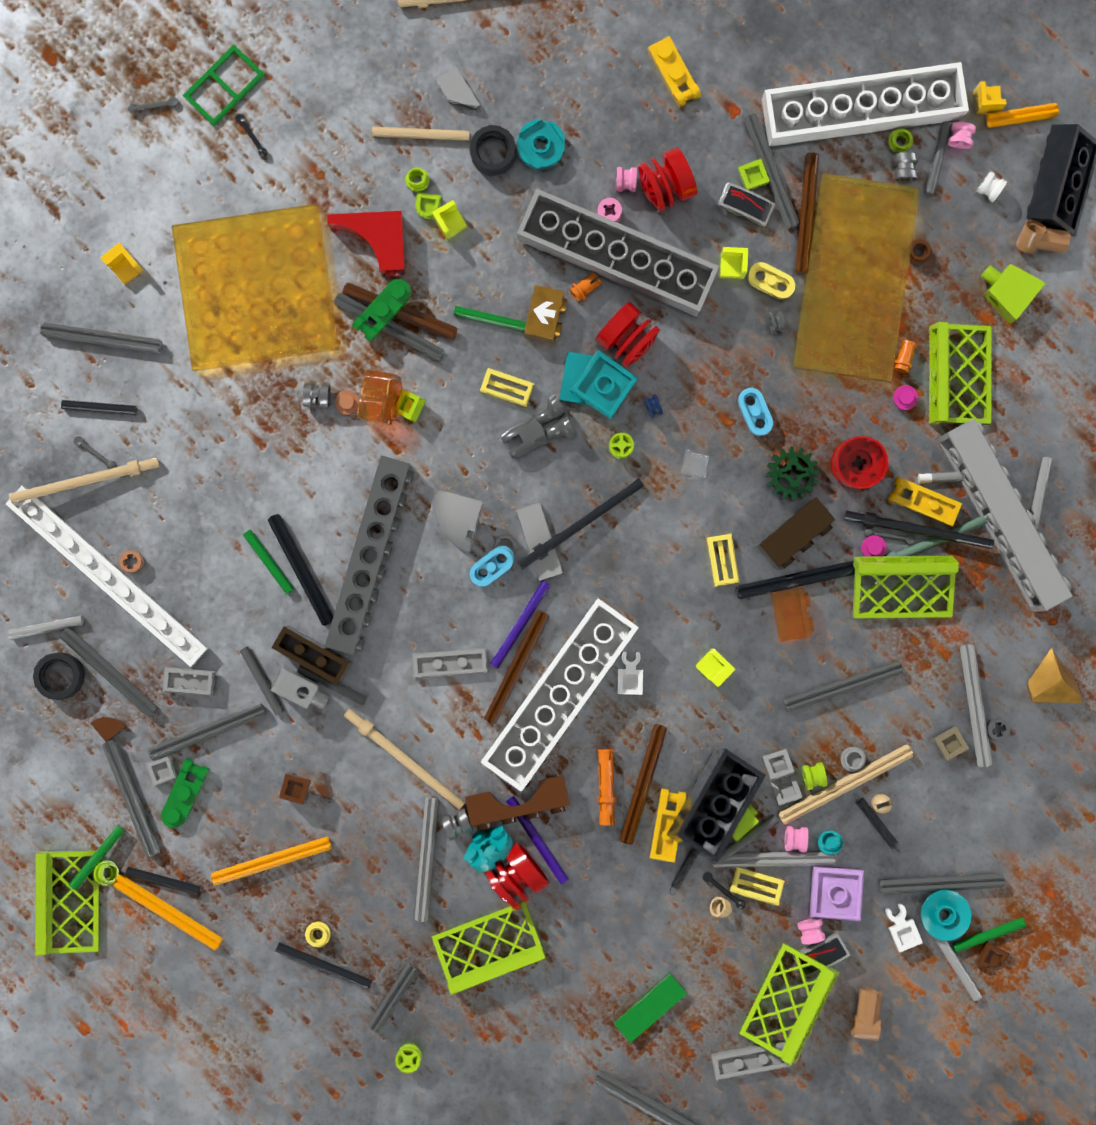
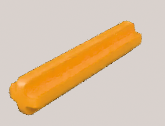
[986,103,1059,128]

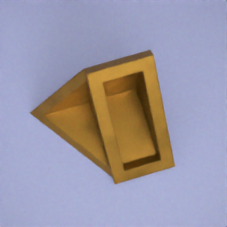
[1027,648,1083,703]

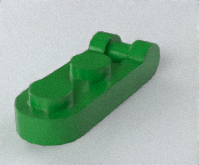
[352,279,412,342]
[161,758,210,828]

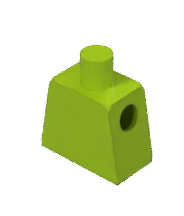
[980,264,1046,324]

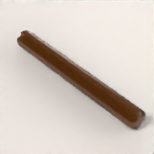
[795,152,819,274]
[342,282,458,341]
[484,610,549,724]
[620,724,667,845]

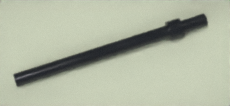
[517,478,644,570]
[844,510,994,549]

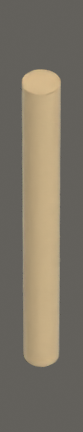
[372,127,470,141]

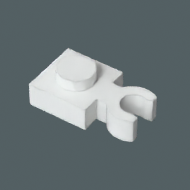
[617,652,643,695]
[885,904,923,953]

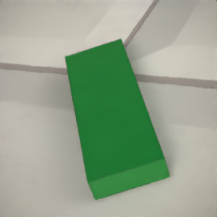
[614,973,687,1043]

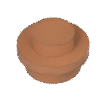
[335,390,360,415]

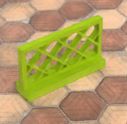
[929,322,991,425]
[853,556,959,618]
[35,850,99,956]
[432,901,547,995]
[739,943,840,1065]

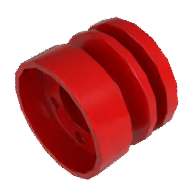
[638,147,698,213]
[595,302,661,369]
[831,436,889,489]
[485,842,550,911]

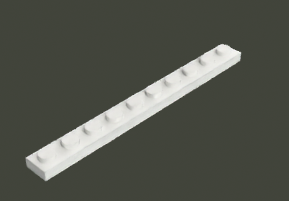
[6,486,209,667]

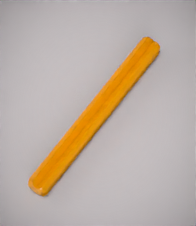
[211,836,332,886]
[112,875,223,950]

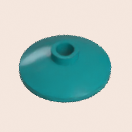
[921,890,972,941]

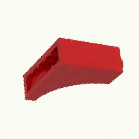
[327,211,406,279]

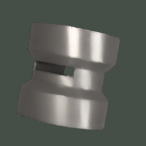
[893,152,918,183]
[303,382,331,408]
[441,808,474,841]

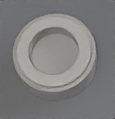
[493,534,518,559]

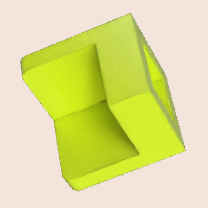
[432,200,467,240]
[720,247,748,279]
[696,648,735,687]

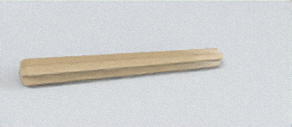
[778,745,914,825]

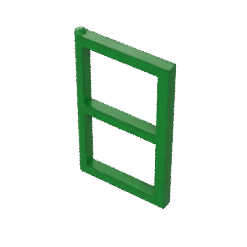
[182,44,265,127]

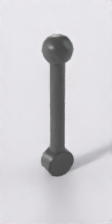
[127,96,179,113]
[73,436,117,469]
[864,528,915,544]

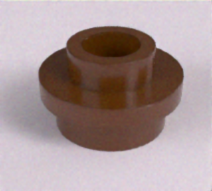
[906,239,931,265]

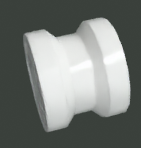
[976,171,1007,203]

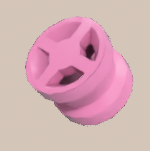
[948,122,976,149]
[616,167,637,192]
[597,198,622,223]
[784,826,808,853]
[797,918,826,944]

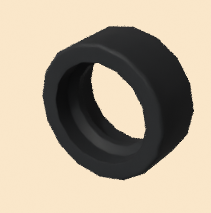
[469,125,516,176]
[33,653,85,700]

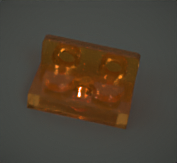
[770,588,814,642]

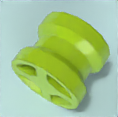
[609,432,634,459]
[802,762,827,790]
[395,1043,422,1073]

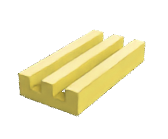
[480,368,534,408]
[706,534,740,587]
[729,867,785,906]

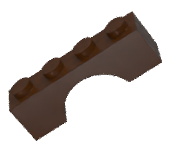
[465,776,570,830]

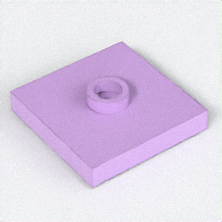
[809,866,864,921]

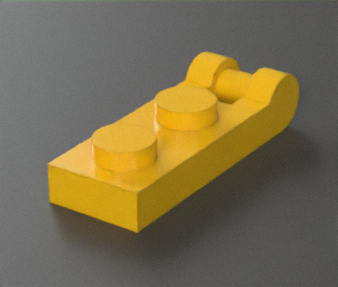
[648,36,701,108]
[887,477,962,527]
[649,788,686,863]

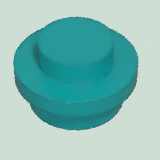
[818,830,843,855]

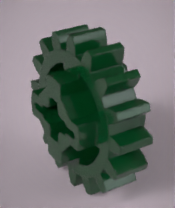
[765,446,820,501]

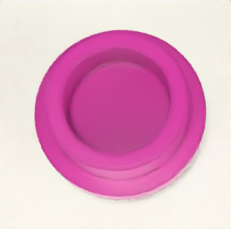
[893,385,918,410]
[861,536,887,557]

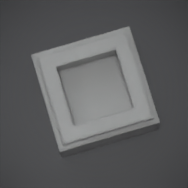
[145,754,178,787]

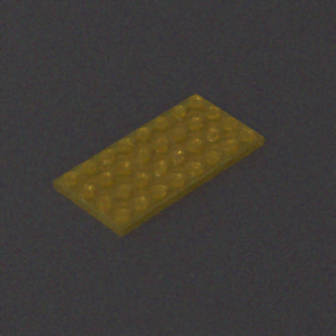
[792,173,920,383]

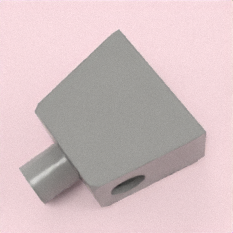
[271,664,329,709]

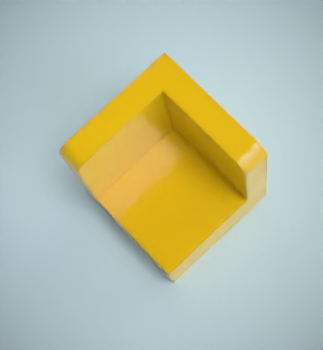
[974,81,1007,114]
[100,242,143,284]

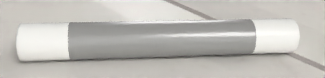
[918,472,964,484]

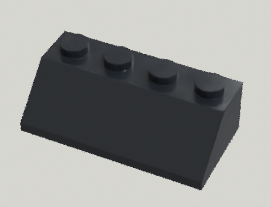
[1026,124,1096,237]
[666,748,766,862]

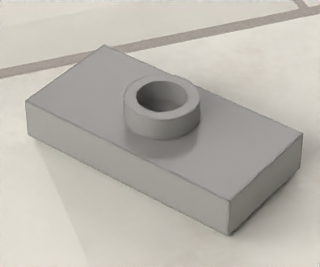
[162,667,216,696]

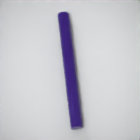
[490,580,551,669]
[506,796,569,885]

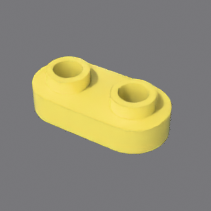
[748,262,795,300]

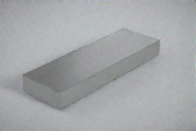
[516,503,563,581]
[412,648,488,679]
[711,1040,790,1081]

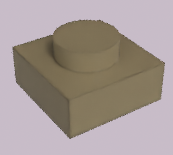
[933,726,969,761]

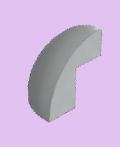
[436,491,484,553]

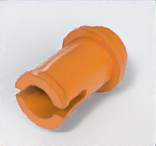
[569,272,602,302]
[893,340,917,373]

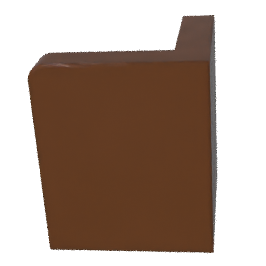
[279,772,311,805]

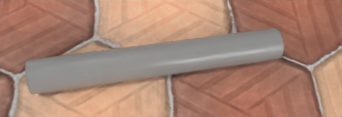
[1031,457,1052,531]
[8,616,84,640]
[933,937,982,1001]

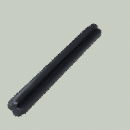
[268,514,333,626]
[736,561,855,599]

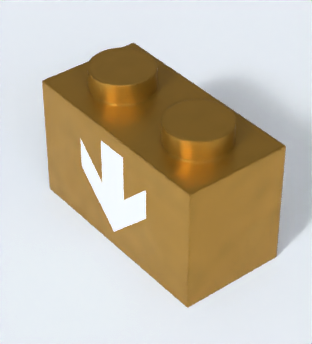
[524,285,568,343]

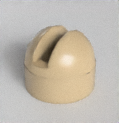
[871,794,892,814]
[710,897,732,918]

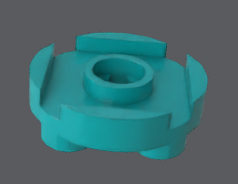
[517,119,565,171]
[464,826,513,873]

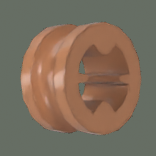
[119,550,144,573]

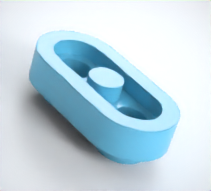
[738,388,773,436]
[470,545,515,586]

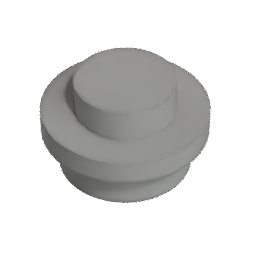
[840,747,866,772]

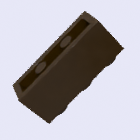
[756,497,836,569]
[271,625,353,685]

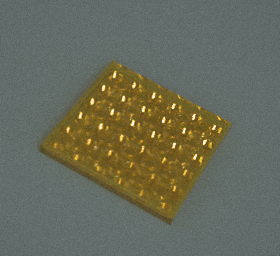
[171,204,339,371]

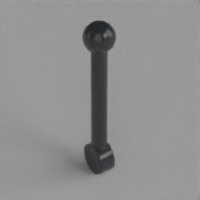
[235,113,267,157]
[703,872,746,910]

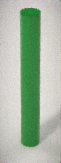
[453,306,527,332]
[243,529,294,595]
[69,825,125,891]
[952,917,1026,953]

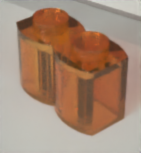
[357,370,403,425]

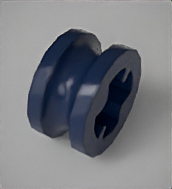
[644,394,663,419]

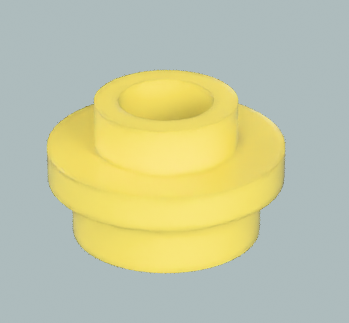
[305,922,331,947]

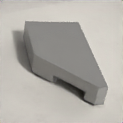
[435,67,480,109]

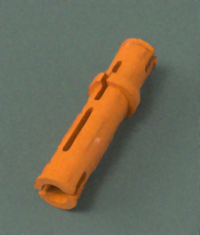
[597,749,617,825]

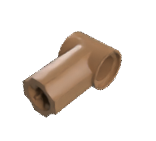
[1016,220,1071,253]
[851,988,882,1042]

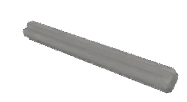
[960,644,992,768]
[415,797,439,922]
[711,851,836,868]

